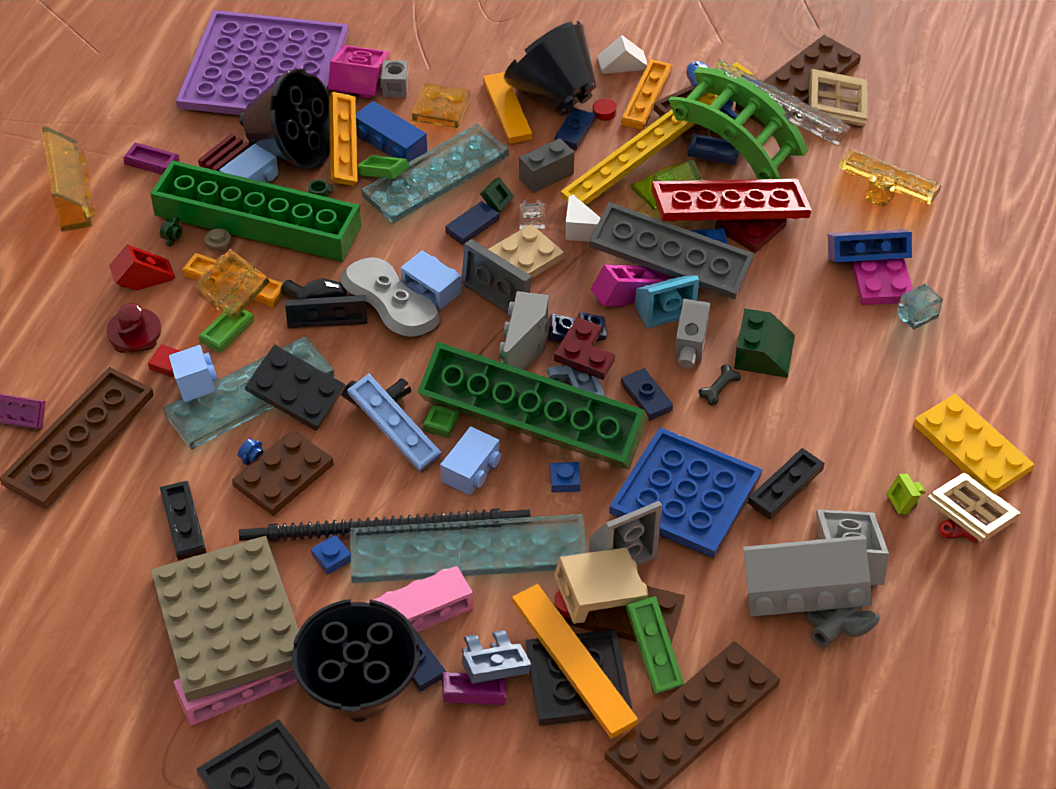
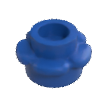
[238,438,264,465]

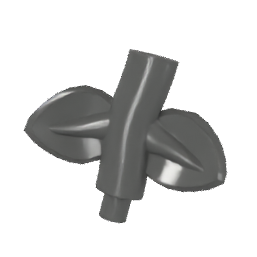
[805,607,880,647]

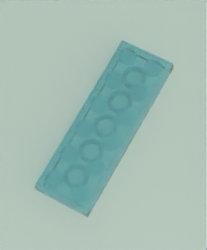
[361,123,509,223]
[163,336,334,450]

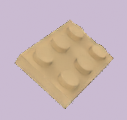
[489,224,564,278]

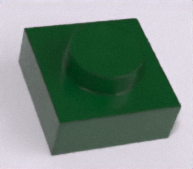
[480,177,514,212]

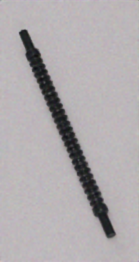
[239,508,531,542]

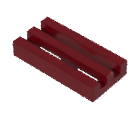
[198,133,250,172]

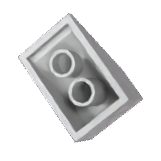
[589,501,662,566]
[816,509,889,586]

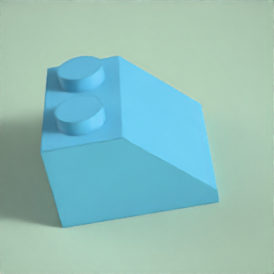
[635,276,699,329]

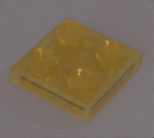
[412,83,471,128]

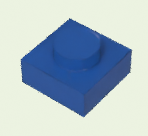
[550,462,580,492]
[311,535,352,575]

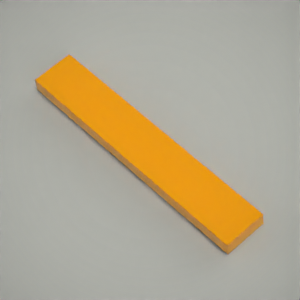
[512,584,638,739]

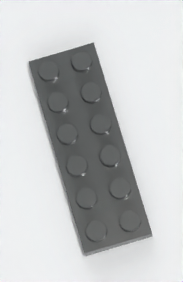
[589,202,754,300]

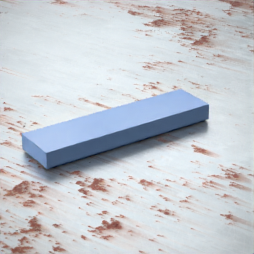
[347,373,441,472]

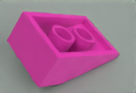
[328,45,390,98]

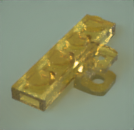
[839,148,941,206]

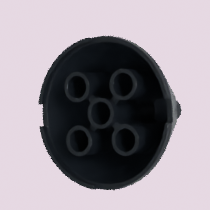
[503,20,596,116]
[239,69,330,169]
[292,599,420,722]

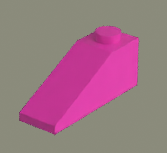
[590,265,671,307]

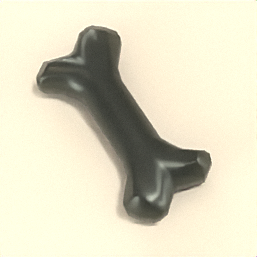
[698,365,741,405]

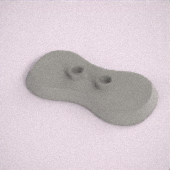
[340,257,441,337]

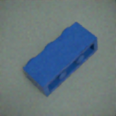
[356,101,427,165]
[828,229,912,262]

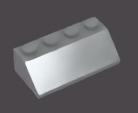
[743,535,872,617]

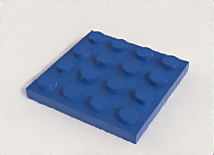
[609,427,763,558]

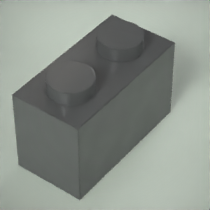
[519,138,574,193]

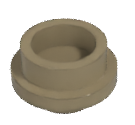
[205,228,231,252]

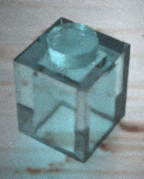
[897,283,943,330]

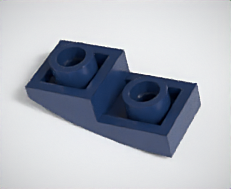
[548,312,607,342]

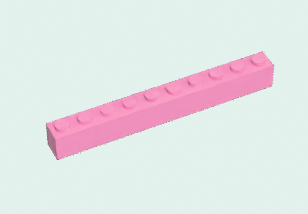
[173,566,473,727]

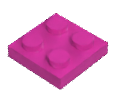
[852,258,915,305]

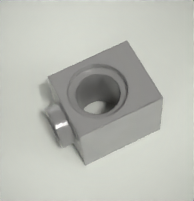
[382,60,408,98]

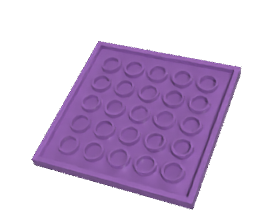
[176,10,349,115]

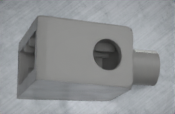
[675,299,710,369]

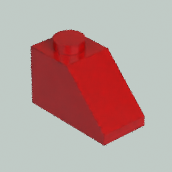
[109,244,175,291]

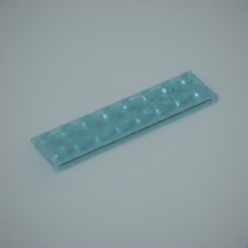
[350,514,588,583]

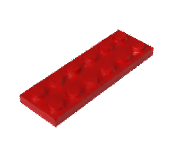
[651,179,812,222]

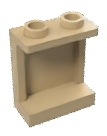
[554,547,648,624]

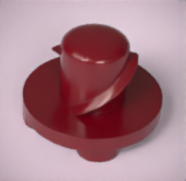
[107,303,161,352]

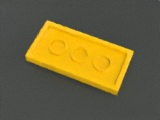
[913,394,1034,494]

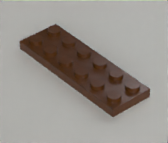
[735,35,861,127]
[0,367,154,509]
[605,641,780,789]

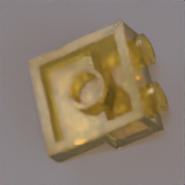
[194,249,270,320]

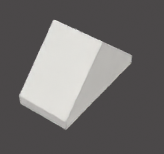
[598,35,647,74]
[565,195,601,242]

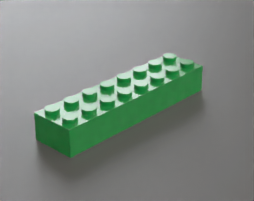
[150,160,362,262]
[417,342,648,470]

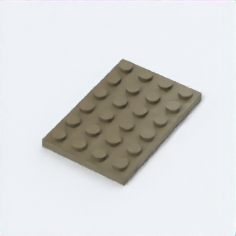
[151,536,299,702]

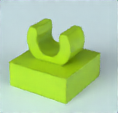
[886,474,926,515]

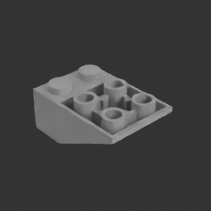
[499,291,549,370]

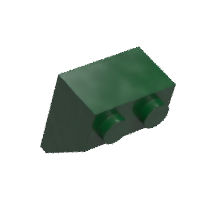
[734,308,795,378]

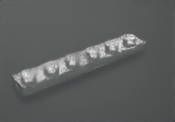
[714,59,850,146]

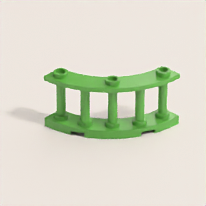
[668,67,808,179]

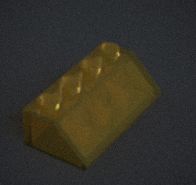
[42,127,95,232]

